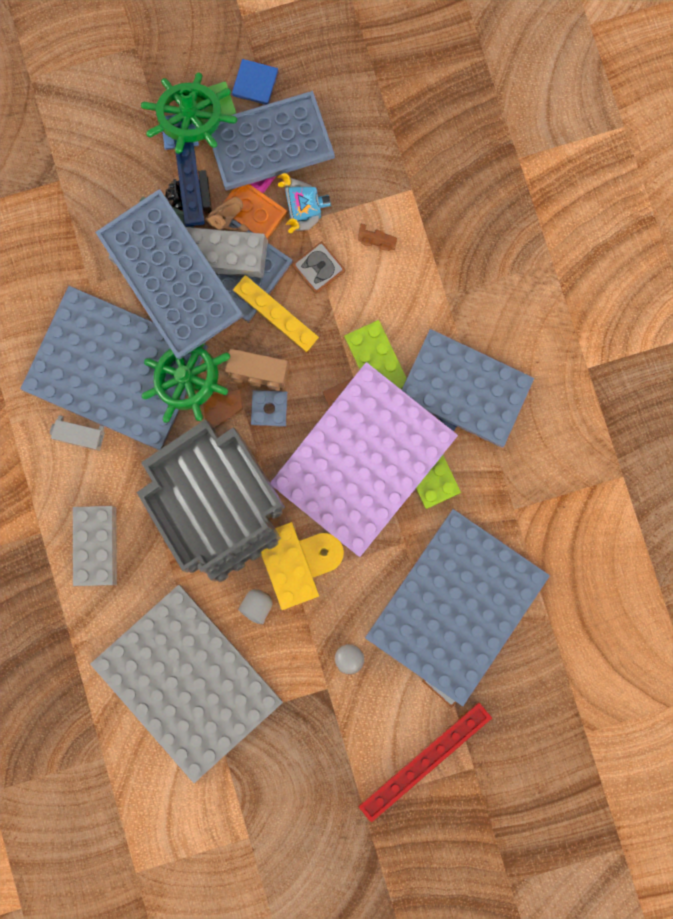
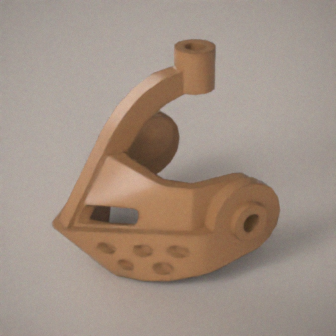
[205,197,249,232]

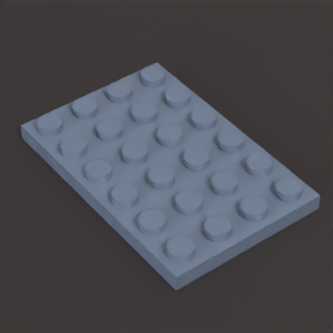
[212,91,335,191]
[402,329,534,448]

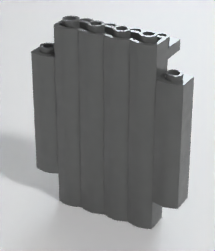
[136,419,286,582]

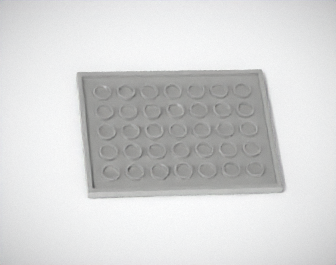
[90,585,283,783]

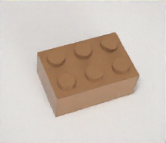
[225,349,289,391]

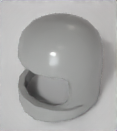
[238,589,273,624]
[335,644,364,674]

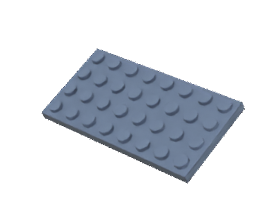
[95,189,244,360]

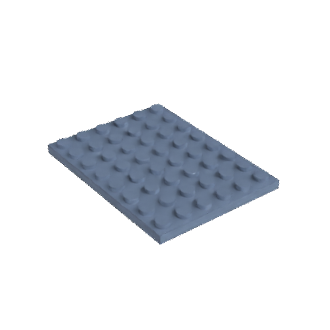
[20,286,208,450]
[365,509,550,706]

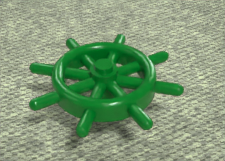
[141,72,237,154]
[141,343,230,423]

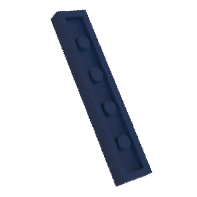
[174,140,205,227]

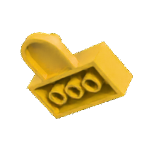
[261,522,344,610]

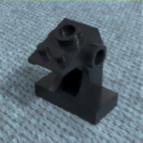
[165,170,212,214]

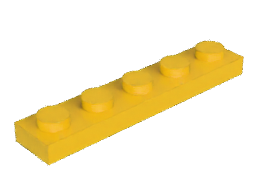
[232,275,319,352]

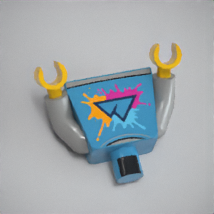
[278,173,331,233]

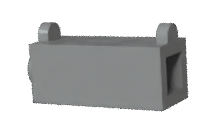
[50,415,105,451]

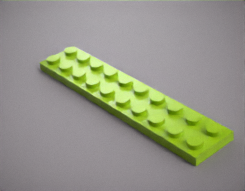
[344,320,461,509]

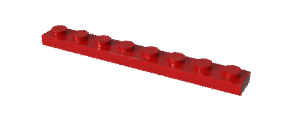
[358,702,492,823]

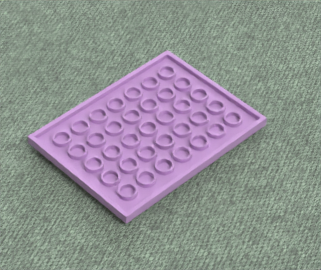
[270,362,458,557]

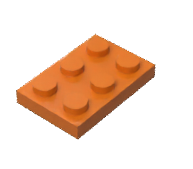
[222,184,288,240]

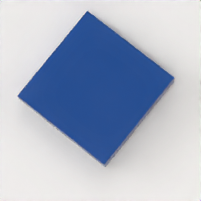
[232,59,278,105]

